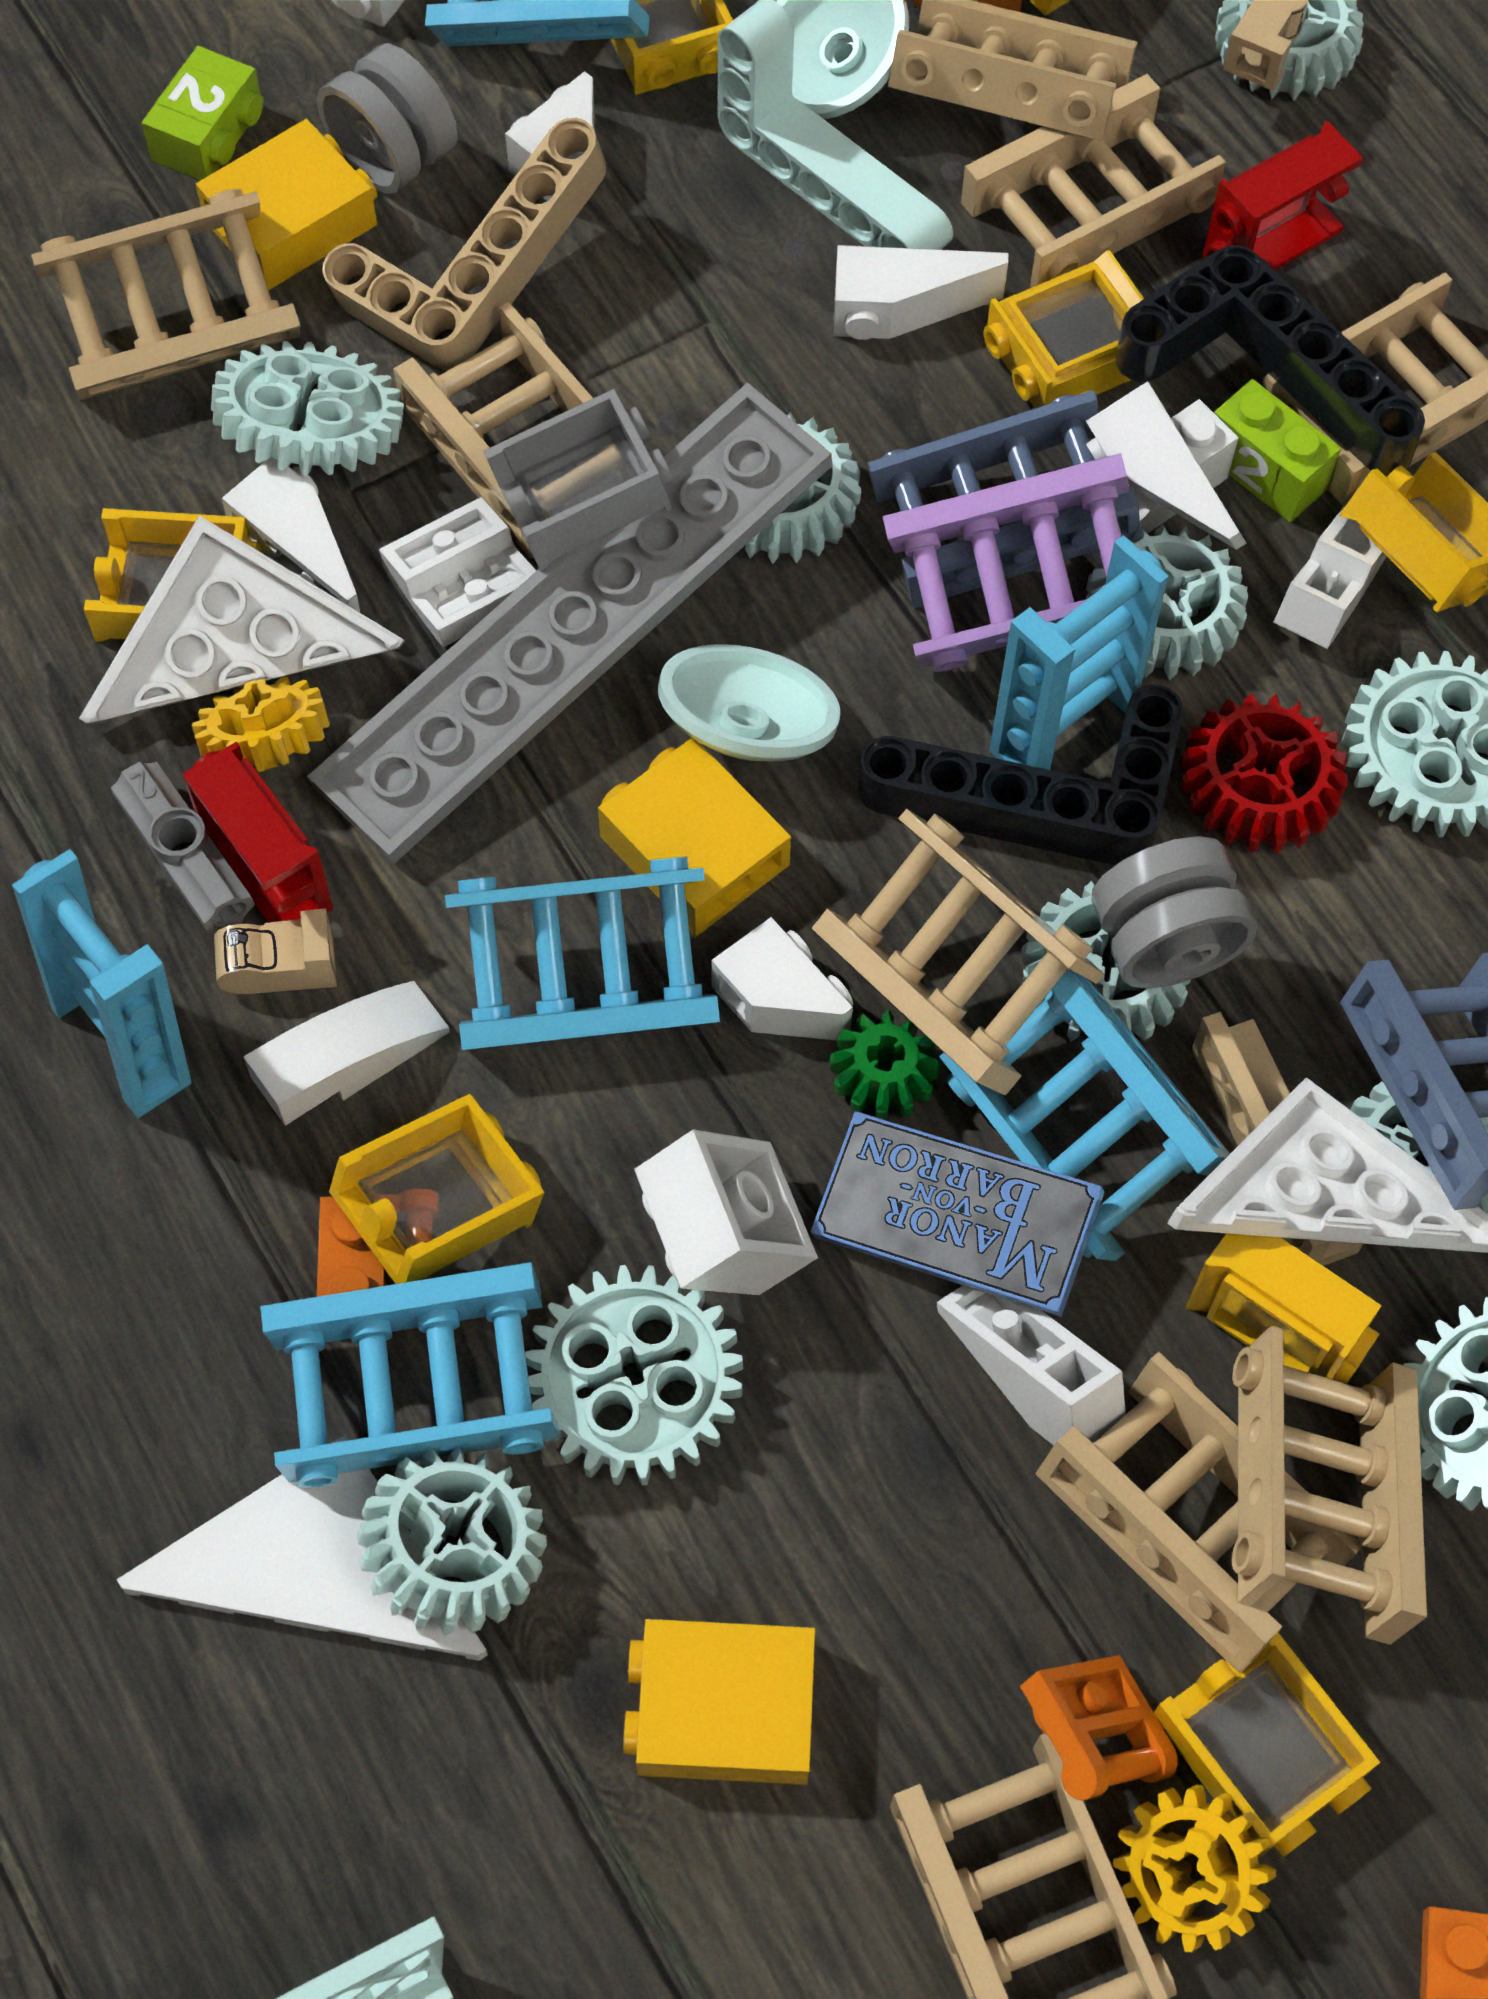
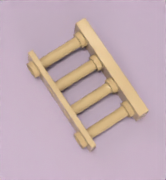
[888,0,1138,141]
[961,74,1226,288]
[31,189,300,401]
[1263,272,1488,506]
[393,301,632,559]
[812,809,1104,1096]
[1232,1326,1427,1645]
[1036,1352,1364,1673]
[890,1733,1177,1999]

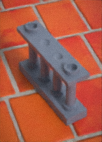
[867,390,1140,608]
[1340,952,1488,1210]

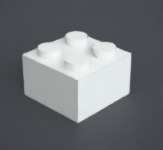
[634,1130,818,1295]

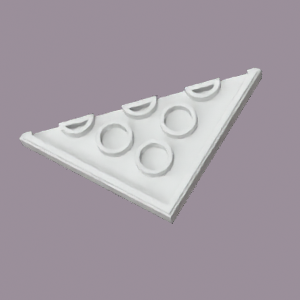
[79,515,405,724]
[1168,1078,1488,1253]
[116,1434,488,1661]

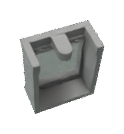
[483,389,673,572]

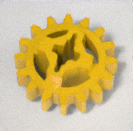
[192,677,330,772]
[1113,1785,1276,1952]

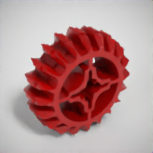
[1180,692,1348,855]

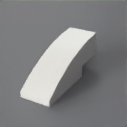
[1274,494,1386,649]
[243,981,450,1126]

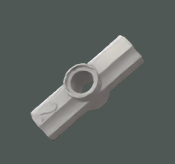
[111,761,254,933]

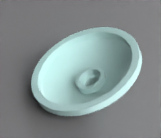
[776,0,909,119]
[658,644,840,762]

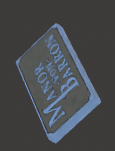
[810,1111,1105,1317]

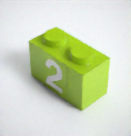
[141,46,264,181]
[1214,379,1341,523]

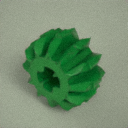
[829,1009,940,1120]

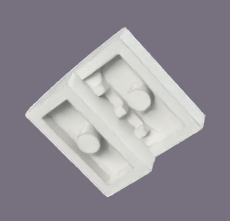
[379,497,536,647]

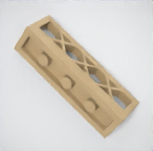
[1192,1012,1363,1266]

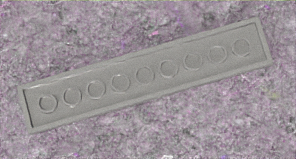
[307,382,833,865]

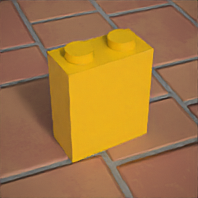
[195,118,377,291]
[598,738,791,937]
[623,1619,815,1785]

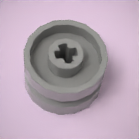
[316,43,458,194]
[1091,836,1258,989]

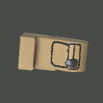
[1224,0,1309,91]
[214,908,337,994]

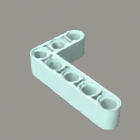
[718,0,953,250]

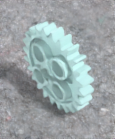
[211,341,404,475]
[1342,651,1488,837]
[525,1265,743,1486]
[1403,1297,1488,1511]

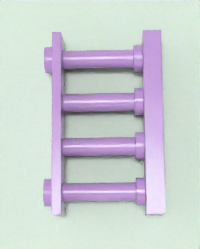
[882,453,1129,672]

